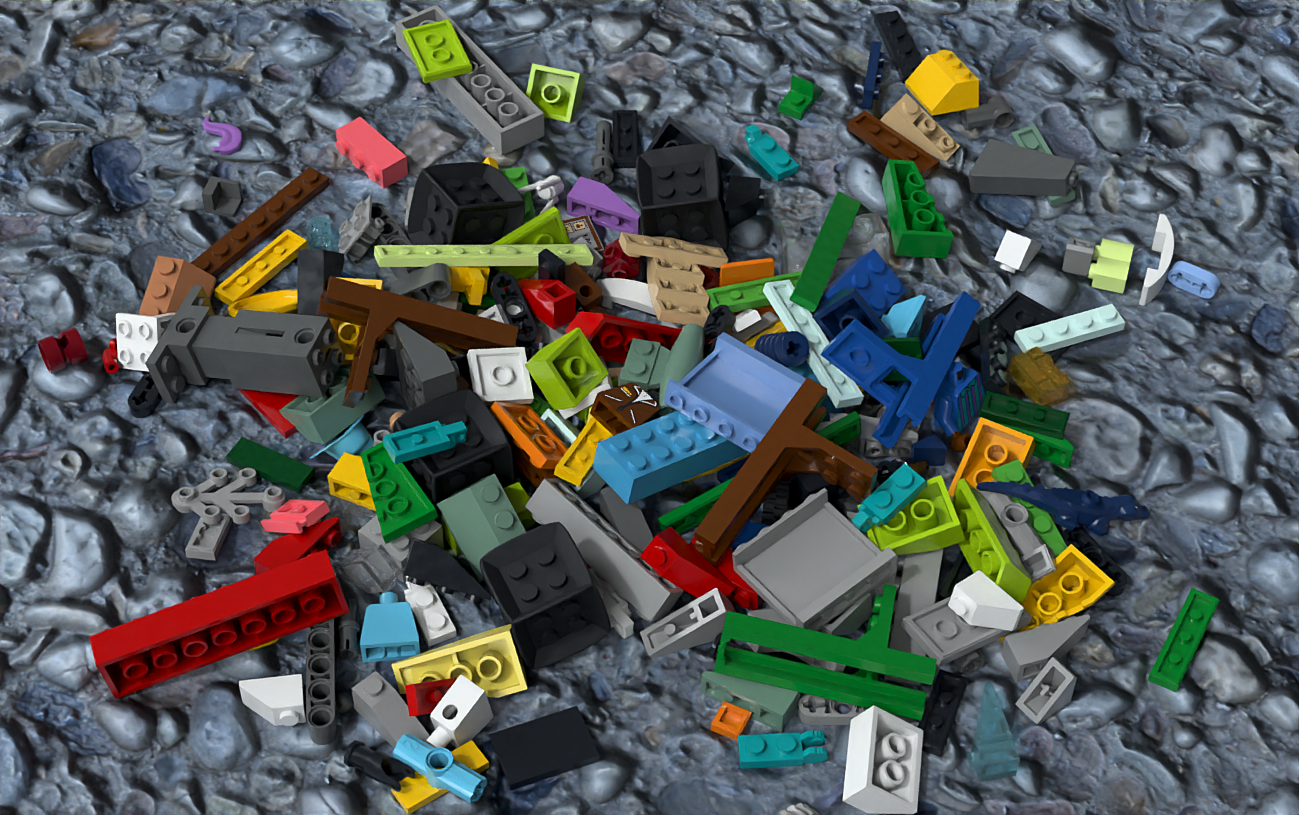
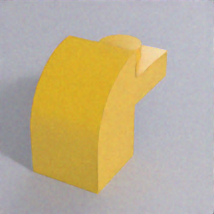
[450,266,490,305]

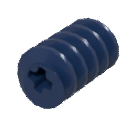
[754,331,809,367]

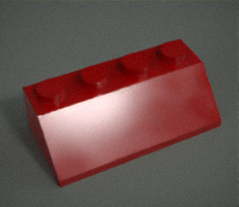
[566,311,682,364]

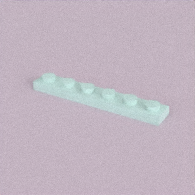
[763,280,864,408]

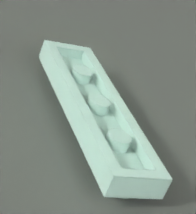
[1014,304,1125,358]

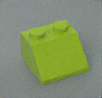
[526,64,586,123]
[525,327,609,411]

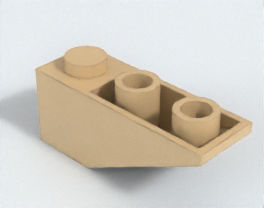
[880,93,960,162]

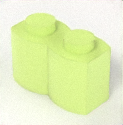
[1088,238,1134,294]

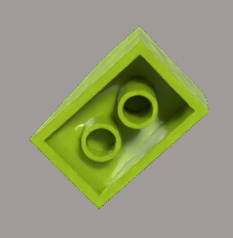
[857,475,965,555]

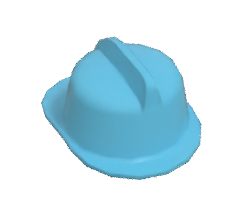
[310,414,374,460]

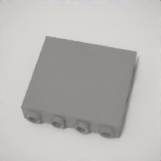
[732,488,897,631]

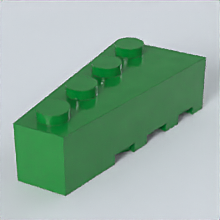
[882,159,954,259]

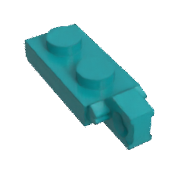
[744,124,799,181]
[383,421,467,464]
[851,463,927,534]

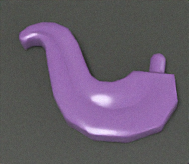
[203,117,242,155]

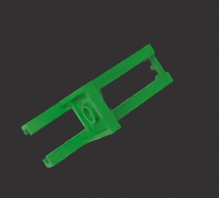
[714,584,937,720]

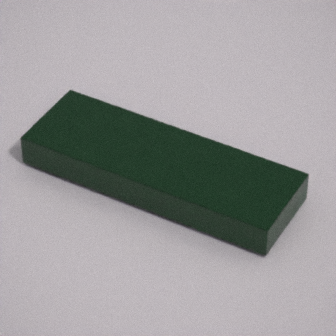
[979,391,1070,440]
[226,437,315,494]

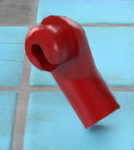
[102,338,119,374]

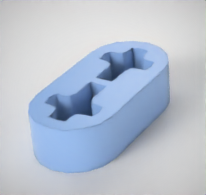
[1168,261,1220,299]

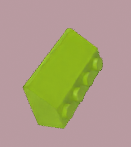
[952,479,1032,602]

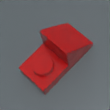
[405,678,457,717]

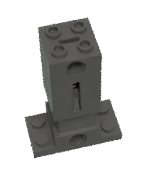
[145,285,345,403]

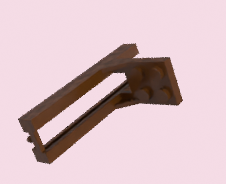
[317,276,519,408]
[695,377,878,567]

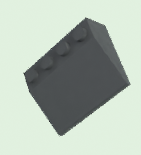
[392,320,461,411]

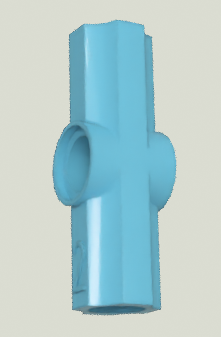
[393,733,487,803]

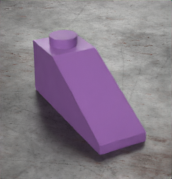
[567,176,640,235]

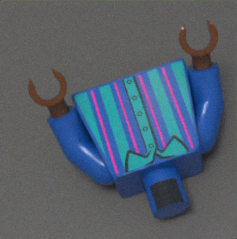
[933,362,1011,452]

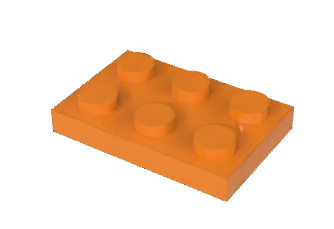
[489,401,568,469]

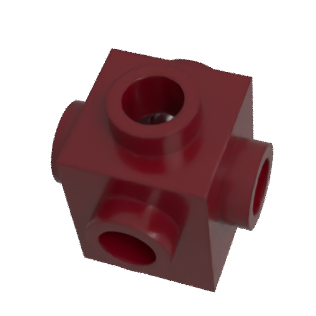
[601,239,642,279]

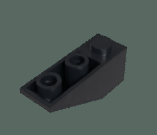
[402,538,492,603]

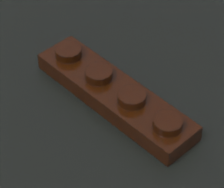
[847,110,940,179]

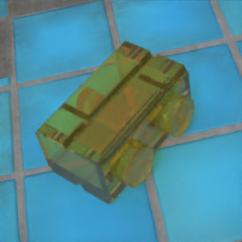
[1008,346,1070,408]

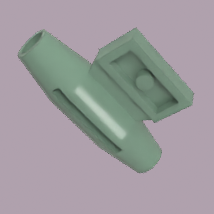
[620,323,705,417]

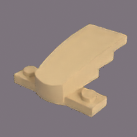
[619,232,728,327]

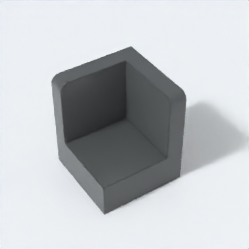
[202,176,243,217]

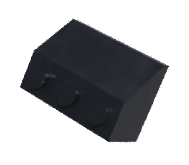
[645,116,735,180]

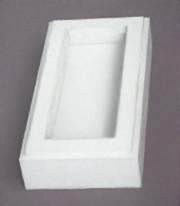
[732,309,761,333]

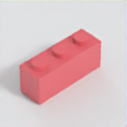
[336,117,408,189]

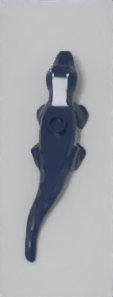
[976,481,1150,536]

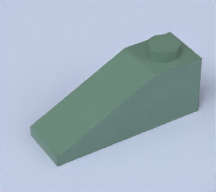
[700,671,800,733]

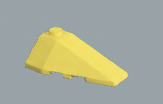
[392,624,528,698]

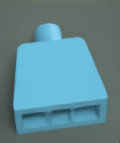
[360,592,420,663]

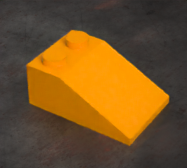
[948,417,1036,498]

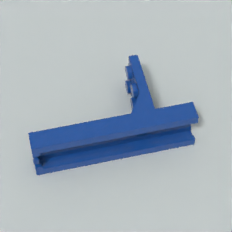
[820,291,981,450]

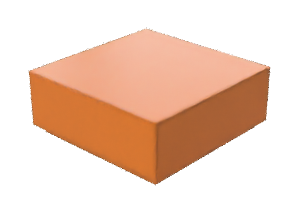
[711,701,752,741]

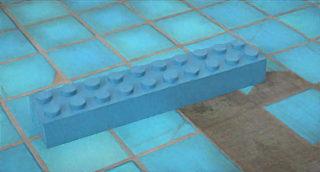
[592,360,845,505]

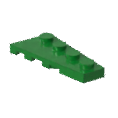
[360,442,438,545]

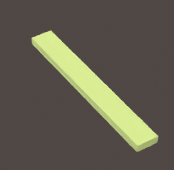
[374,244,594,267]

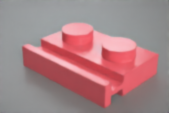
[260,499,330,534]

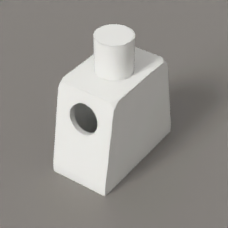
[426,675,494,748]

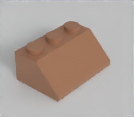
[138,256,216,316]

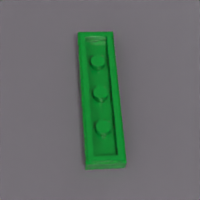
[1148,588,1220,693]

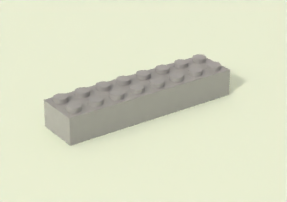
[395,4,544,155]

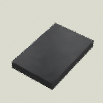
[989,290,1072,366]
[489,706,599,791]

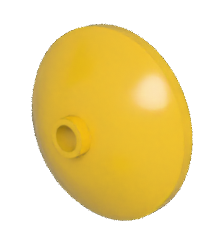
[228,289,297,317]

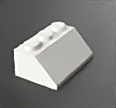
[842,705,923,814]

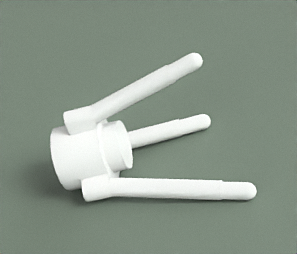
[518,175,564,215]

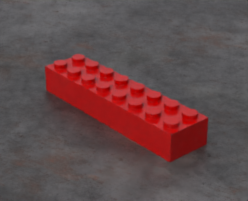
[89,549,350,699]

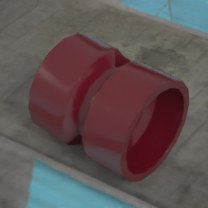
[37,327,88,374]

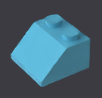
[881,295,926,338]

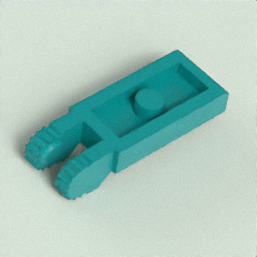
[737,730,828,769]

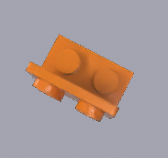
[719,258,778,316]

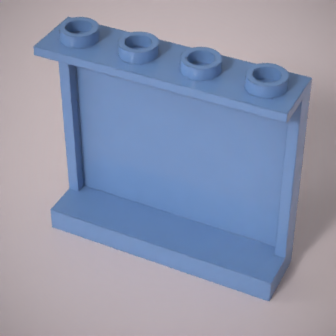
[664,332,806,454]

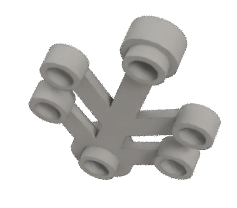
[171,468,286,524]

